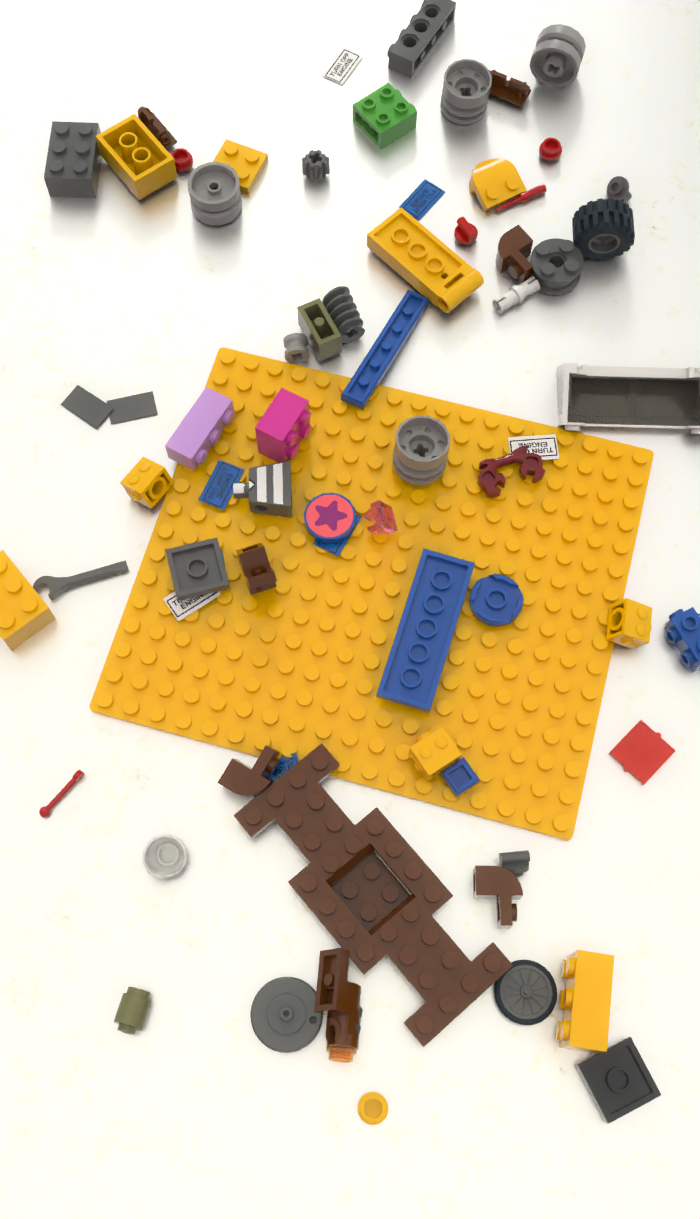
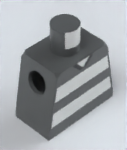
[233,461,292,517]

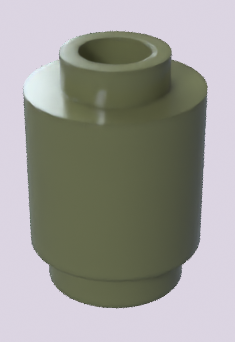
[113,986,151,1035]

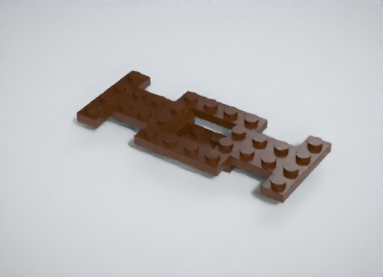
[234,743,513,1047]

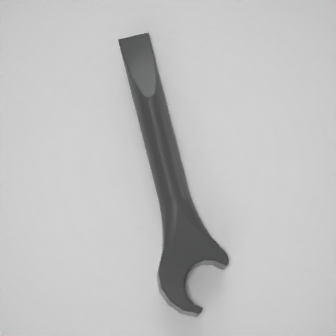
[33,560,129,600]

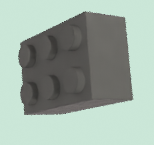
[44,121,102,198]

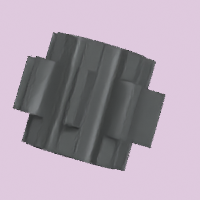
[302,150,330,182]

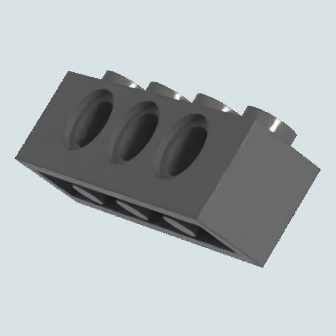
[387,0,456,78]

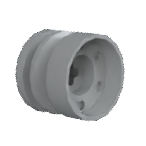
[440,59,492,125]
[393,415,450,485]

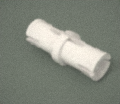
[492,276,540,314]

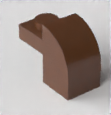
[495,225,533,283]
[236,543,277,595]
[218,745,280,796]
[473,865,523,929]

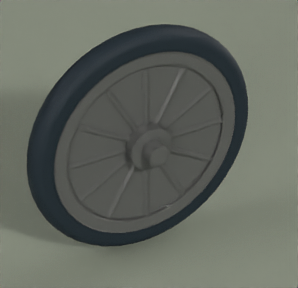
[494,960,557,1025]

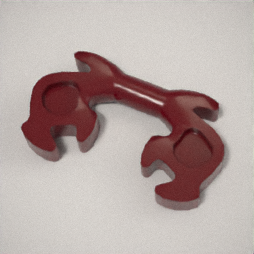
[478,446,545,498]

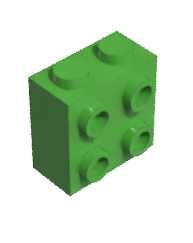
[353,83,417,150]

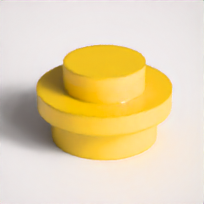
[358,1092,388,1125]

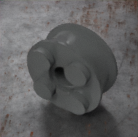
[530,238,584,295]

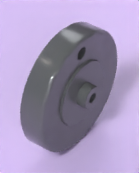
[250,977,323,1053]

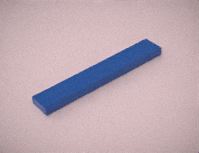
[341,290,430,410]

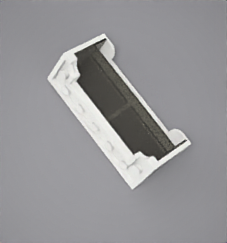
[556,363,700,434]

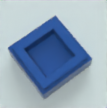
[440,757,480,798]

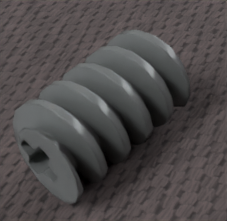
[322,286,365,343]

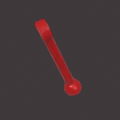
[39,770,84,817]

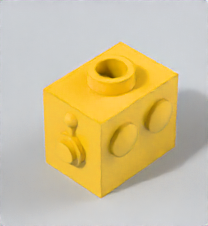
[120,457,174,509]
[606,598,652,649]
[409,727,462,782]

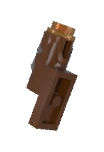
[314,948,363,1063]

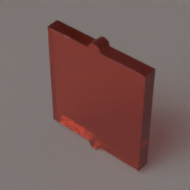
[609,720,676,785]

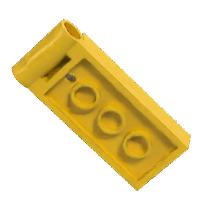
[367,207,484,313]

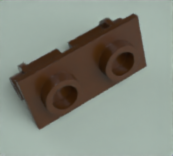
[489,69,531,107]
[137,106,177,149]

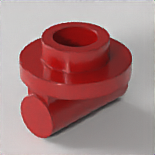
[454,216,478,244]

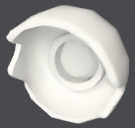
[142,834,187,879]

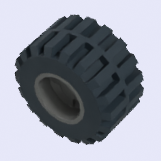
[572,198,635,260]

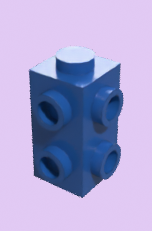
[664,607,700,673]

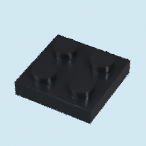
[576,1037,661,1124]

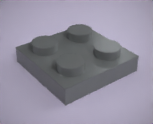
[165,538,230,601]

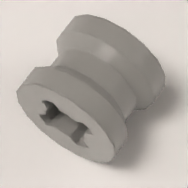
[283,333,309,363]

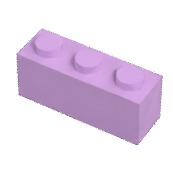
[165,387,235,471]

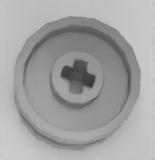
[530,24,586,87]
[188,162,242,226]

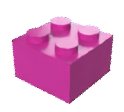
[255,387,312,463]

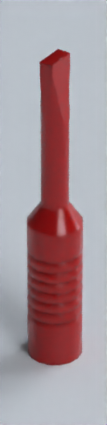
[495,183,547,213]

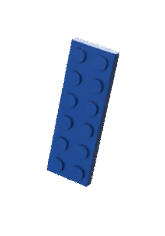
[376,548,475,713]

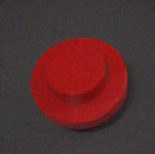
[539,138,562,161]
[171,148,193,171]

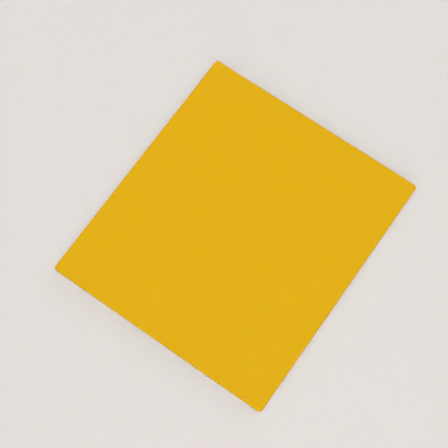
[89,347,654,841]

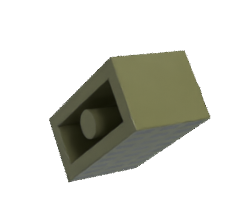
[297,298,342,362]

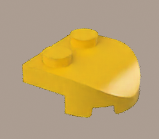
[469,158,527,212]

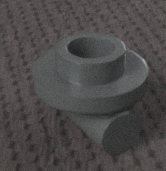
[607,176,632,202]
[499,850,530,877]

